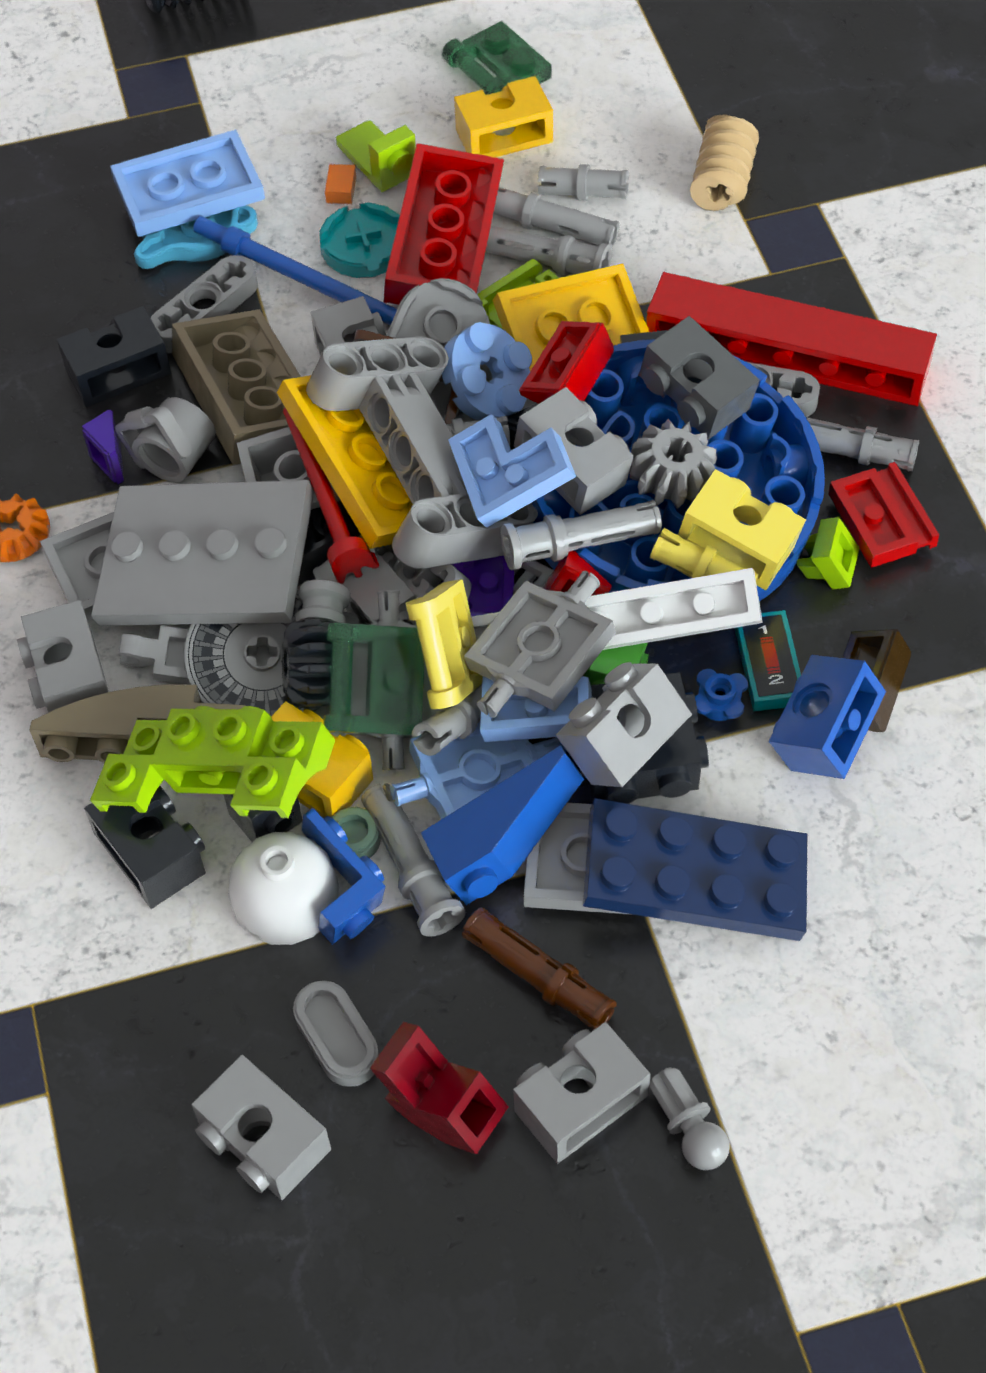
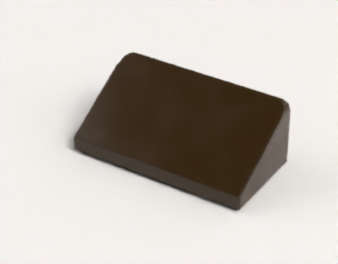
[842,629,911,732]

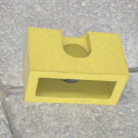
[678,469,806,590]

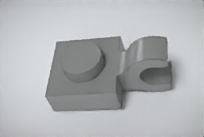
[119,625,190,685]

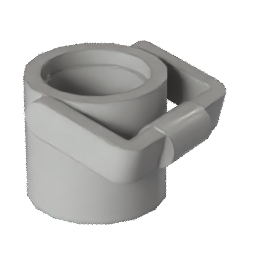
[115,397,216,482]

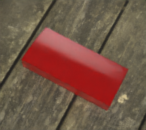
[383,143,504,305]

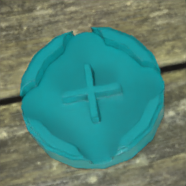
[319,203,400,278]

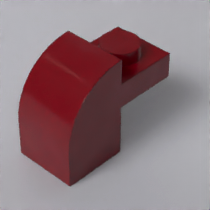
[370,1021,509,1154]

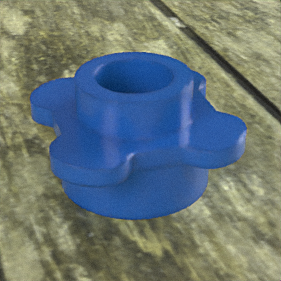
[695,669,748,721]

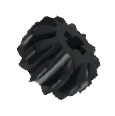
[281,619,343,709]

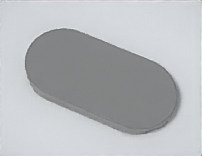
[386,278,490,420]

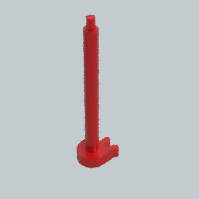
[283,408,380,584]

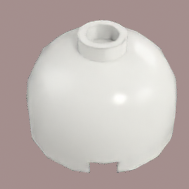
[228,832,339,945]

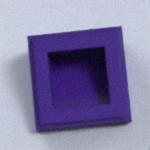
[82,410,124,484]

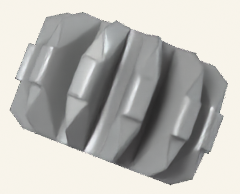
[629,418,717,509]

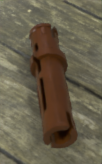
[462,908,617,1030]

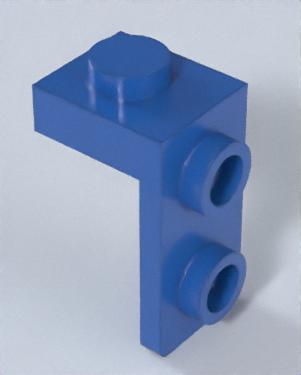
[302,808,386,945]

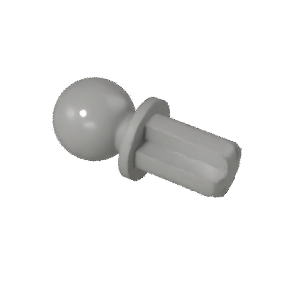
[649,1067,729,1170]

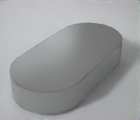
[293,981,379,1087]

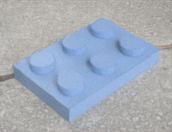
[110,130,265,237]

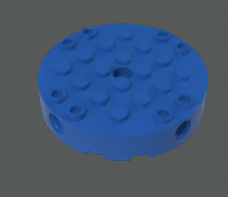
[532,339,825,602]

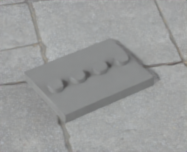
[91,480,314,626]

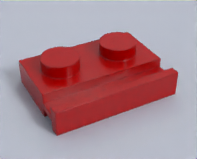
[828,462,939,568]

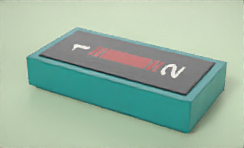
[734,610,801,711]

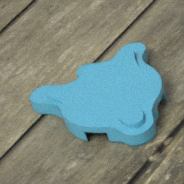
[134,205,258,269]

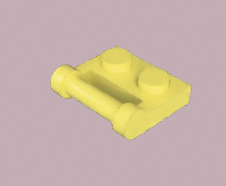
[406,579,483,709]

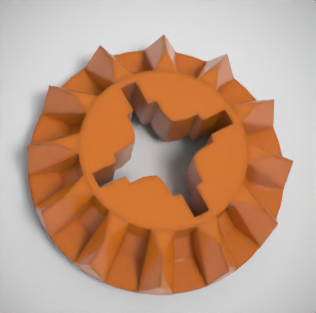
[0,493,50,562]

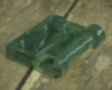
[441,21,552,95]
[324,623,424,737]

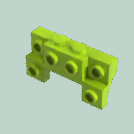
[90,706,335,818]

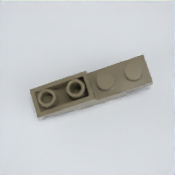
[29,684,246,763]

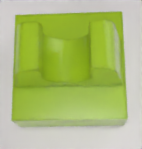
[797,517,860,590]

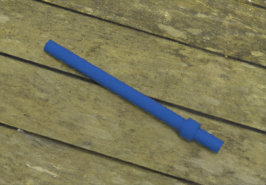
[193,216,397,326]

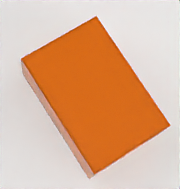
[325,164,357,204]

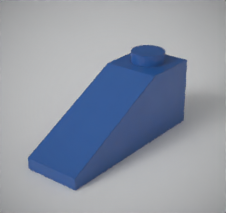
[421,745,584,905]

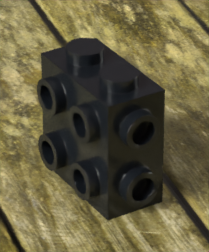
[576,672,709,804]

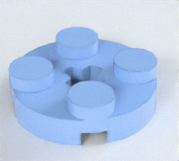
[442,322,532,421]

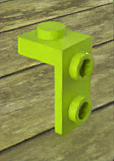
[336,120,416,192]

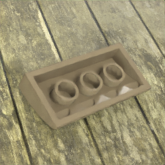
[172,309,301,466]

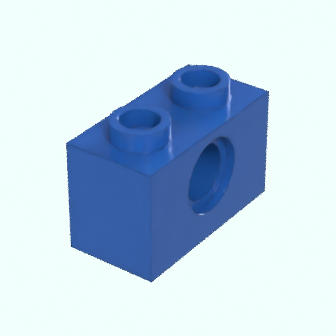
[768,655,886,779]

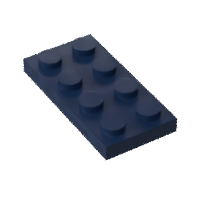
[583,798,808,941]

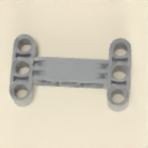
[306,336,538,568]

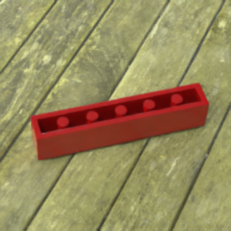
[646,272,937,406]

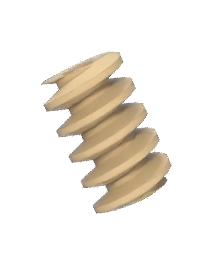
[690,115,759,211]

